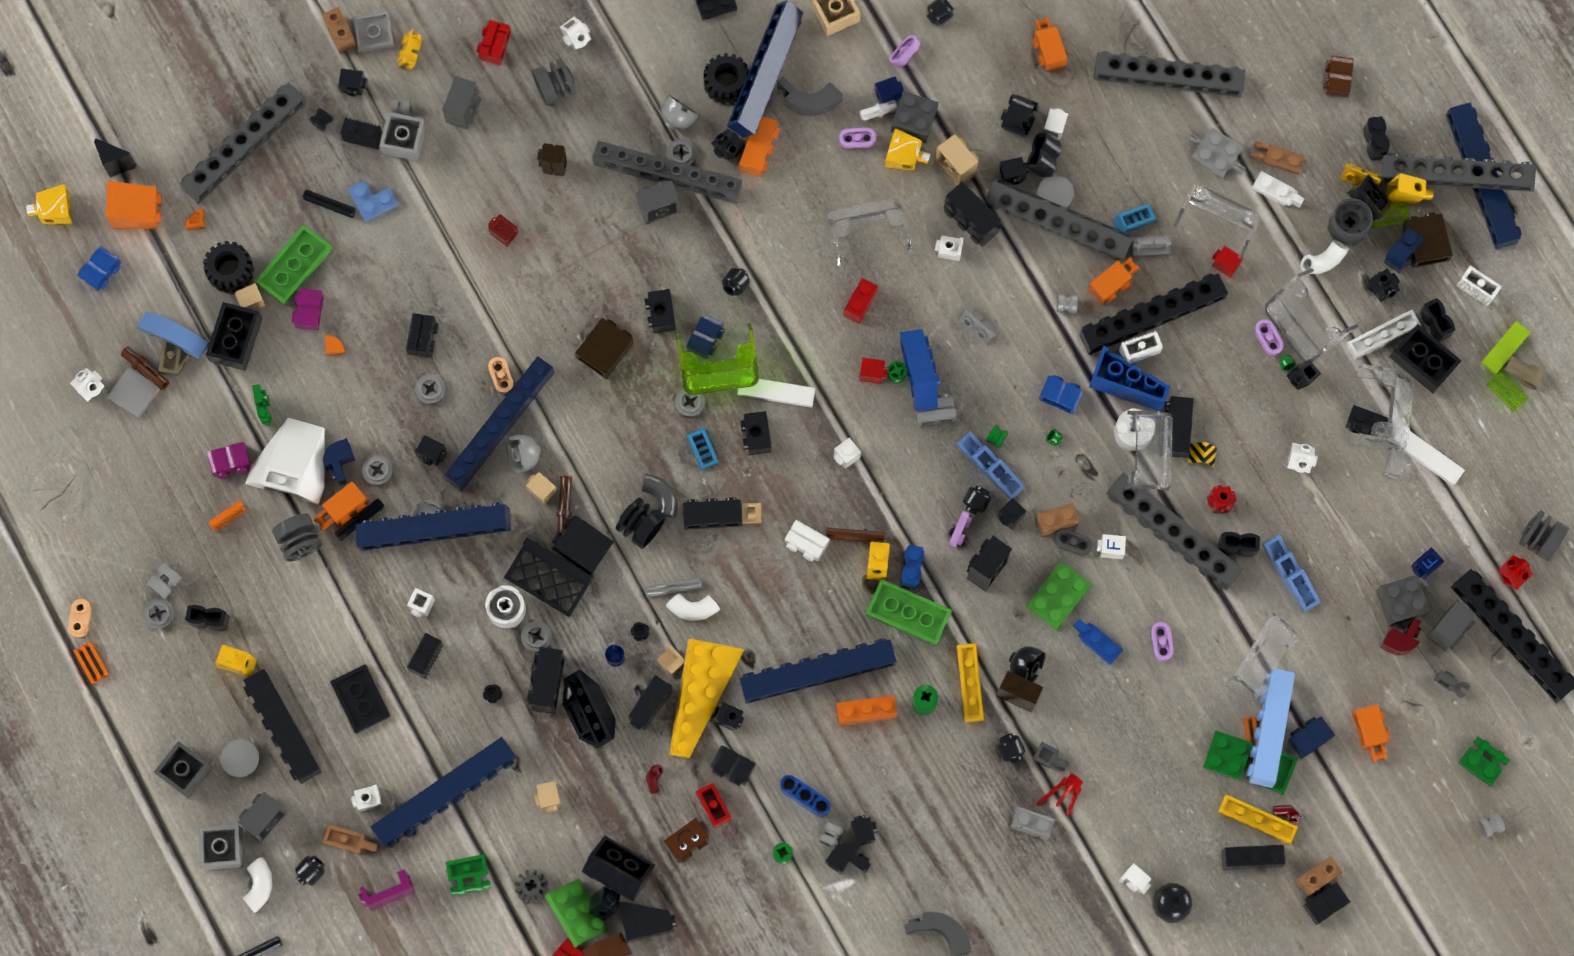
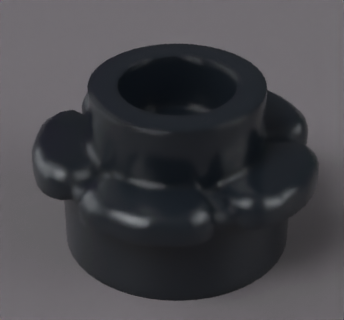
[630,622,649,641]
[483,684,502,703]

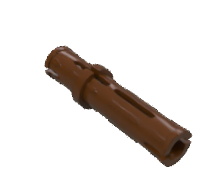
[121,346,169,390]
[556,476,572,534]
[826,527,885,544]

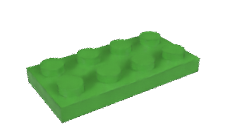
[255,225,333,305]
[865,579,952,646]

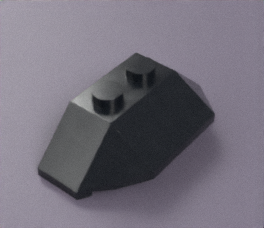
[563,670,616,748]

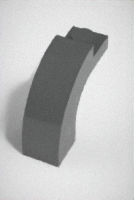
[777,76,843,116]
[904,912,972,956]

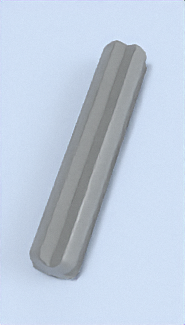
[645,578,702,598]

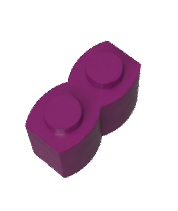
[292,288,324,331]
[207,442,251,479]

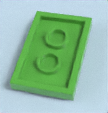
[1026,561,1092,631]
[545,878,609,948]

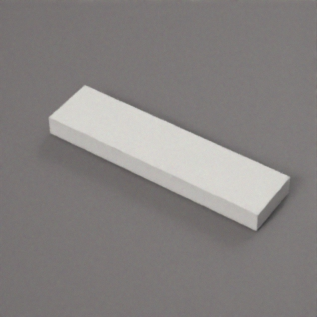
[1346,310,1422,360]
[737,376,816,408]
[1390,426,1465,486]

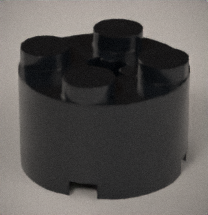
[1001,94,1039,137]

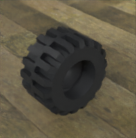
[703,53,749,105]
[203,241,254,293]

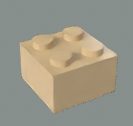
[811,0,861,36]
[935,134,979,185]

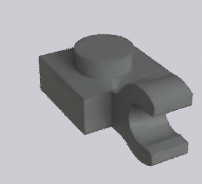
[1434,670,1471,698]
[1033,742,1069,771]

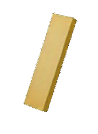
[956,643,984,723]
[1218,794,1299,845]

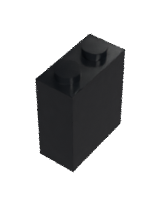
[552,515,614,575]

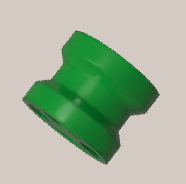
[887,361,907,383]
[986,424,1009,448]
[773,843,793,864]

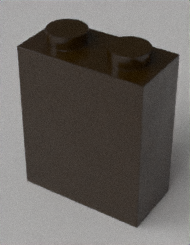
[1402,212,1453,268]
[575,318,633,379]
[996,670,1043,713]

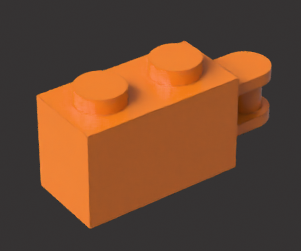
[1032,17,1068,71]
[1088,257,1140,306]
[314,481,368,531]
[1352,704,1390,763]

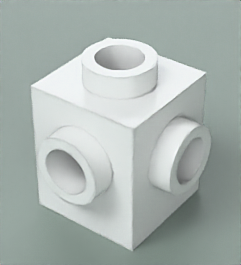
[559,17,591,50]
[70,368,105,402]
[1287,443,1318,473]

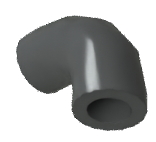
[642,473,677,518]

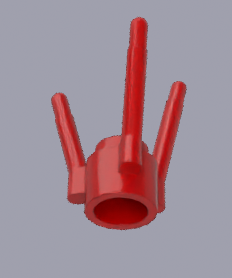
[1036,774,1083,816]

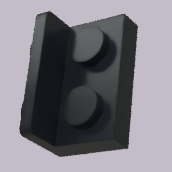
[695,0,737,21]
[1345,405,1390,441]

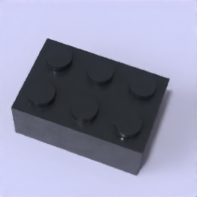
[944,182,1002,247]
[206,302,262,371]
[1389,324,1462,394]
[966,536,1012,592]
[527,647,565,714]
[582,835,656,901]

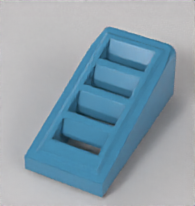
[1113,204,1157,233]
[685,428,719,470]

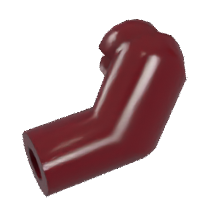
[646,764,664,794]
[1273,805,1301,824]

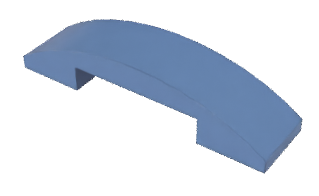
[136,312,209,359]

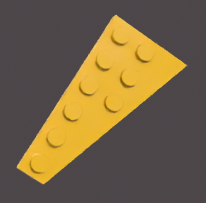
[669,639,745,758]

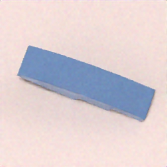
[955,431,1025,499]
[1261,535,1321,612]

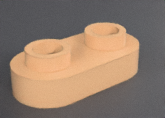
[488,357,514,395]
[68,599,92,638]

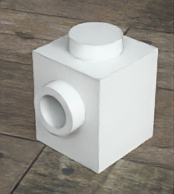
[833,437,861,469]
[407,588,435,618]

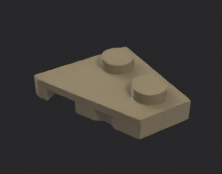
[158,339,192,376]

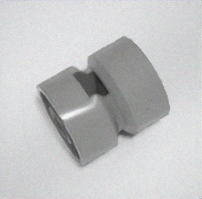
[145,563,182,599]

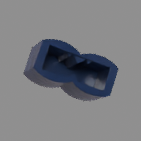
[686,314,725,359]
[1288,716,1335,759]

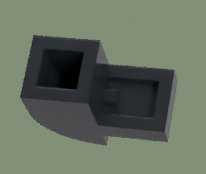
[825,843,871,875]

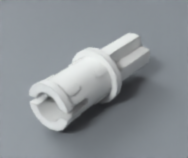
[860,100,897,121]

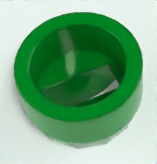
[1279,355,1296,371]
[1046,429,1063,446]

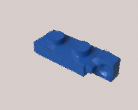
[1073,619,1123,665]

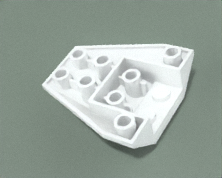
[245,418,325,505]

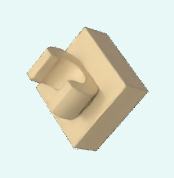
[742,503,761,524]

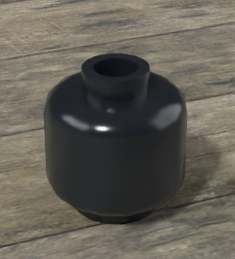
[926,0,954,25]
[722,268,750,296]
[963,485,991,515]
[997,733,1025,764]
[295,855,325,885]

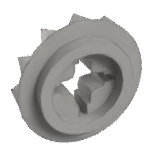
[666,139,696,165]
[415,374,446,405]
[675,387,705,417]
[362,455,393,486]
[142,598,174,629]
[521,621,552,652]

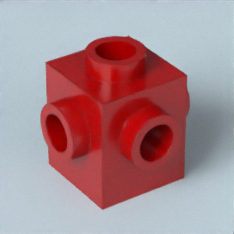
[1207,485,1236,514]
[1497,555,1533,590]

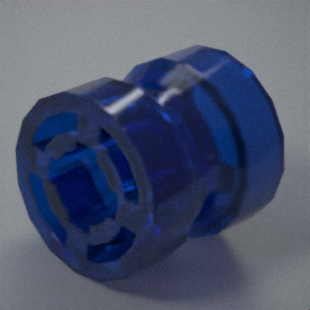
[605,644,625,667]

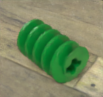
[912,685,938,715]

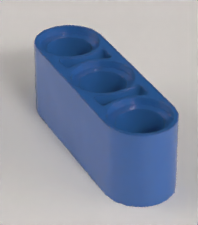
[780,775,830,817]

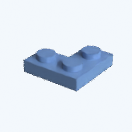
[347,180,398,222]

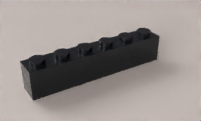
[243,669,322,784]

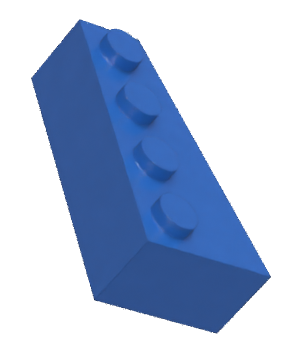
[900,329,940,411]
[1089,346,1170,412]

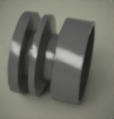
[531,58,576,106]
[1328,198,1373,246]
[1519,510,1569,561]
[272,513,323,562]

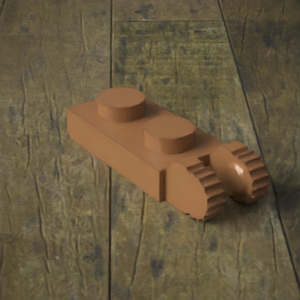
[1250,141,1305,175]

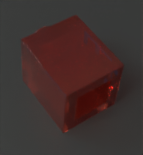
[488,214,519,247]

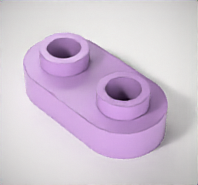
[889,35,920,67]
[839,128,876,149]
[1254,319,1283,356]
[949,510,972,548]
[1151,622,1174,662]

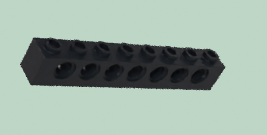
[1079,273,1228,355]
[1450,569,1574,703]

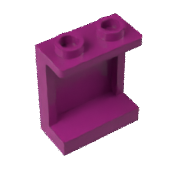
[358,869,416,911]

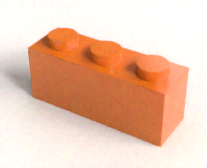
[739,116,781,177]
[836,695,897,726]

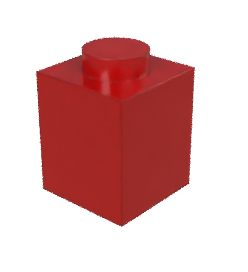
[1212,246,1243,278]
[859,357,888,384]

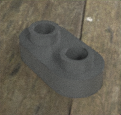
[1054,528,1092,556]

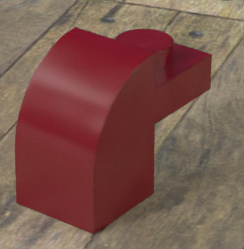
[1380,618,1422,655]

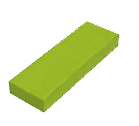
[1480,321,1531,375]

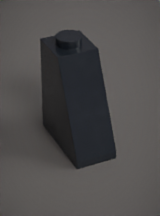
[628,675,672,730]
[619,901,677,943]

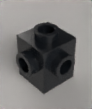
[711,129,745,161]
[1368,268,1400,302]

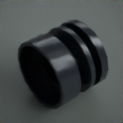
[615,497,666,549]

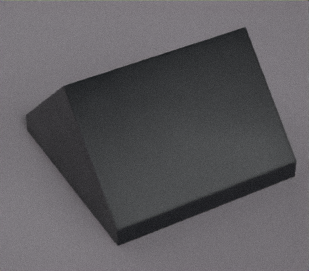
[94,138,137,178]
[1347,174,1392,221]

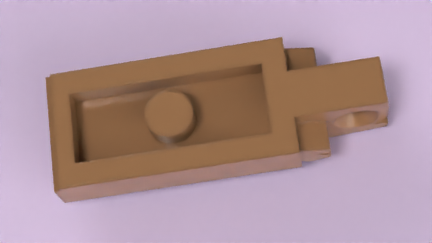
[322,824,379,855]

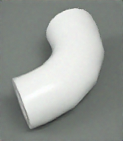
[1300,240,1349,274]
[666,593,720,621]
[243,857,273,913]

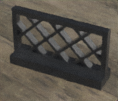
[504,537,595,617]

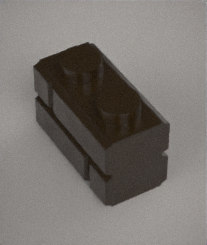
[537,143,567,176]

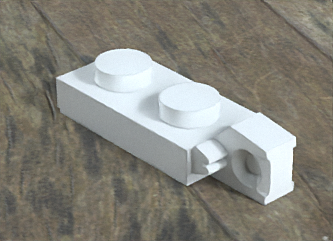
[1252,171,1305,208]

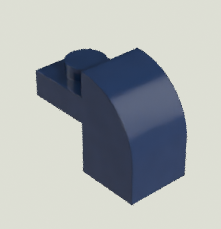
[1384,228,1423,274]
[323,438,355,485]

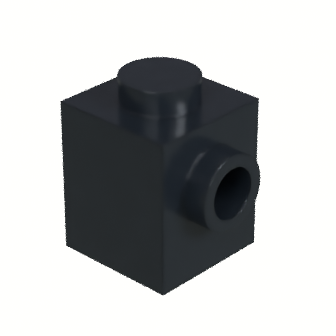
[338,69,368,96]
[999,157,1029,185]
[1286,359,1321,390]
[415,435,447,466]
[998,498,1026,530]
[711,702,744,730]
[850,815,877,846]
[588,886,621,921]

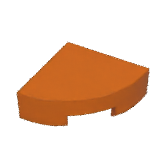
[185,208,205,230]
[325,335,346,355]

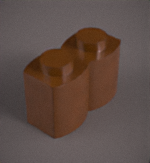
[1323,55,1354,97]

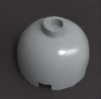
[661,95,699,130]
[507,434,541,474]

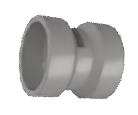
[391,100,412,116]
[1057,293,1078,314]
[1478,813,1505,838]
[819,822,844,848]

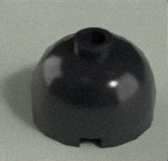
[1009,646,1046,682]
[1152,883,1192,923]

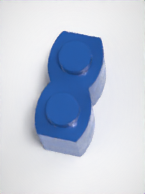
[77,246,121,291]
[1039,375,1083,414]
[901,545,924,589]

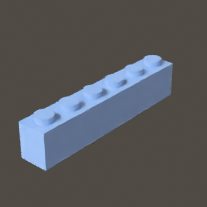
[1247,668,1295,788]

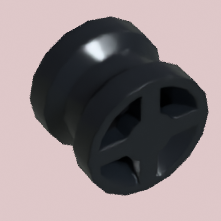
[309,108,333,131]

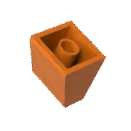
[106,181,162,229]

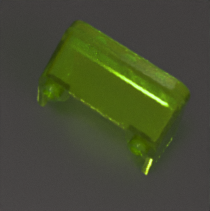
[675,323,759,395]

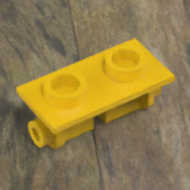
[397,29,422,70]
[1340,163,1381,185]

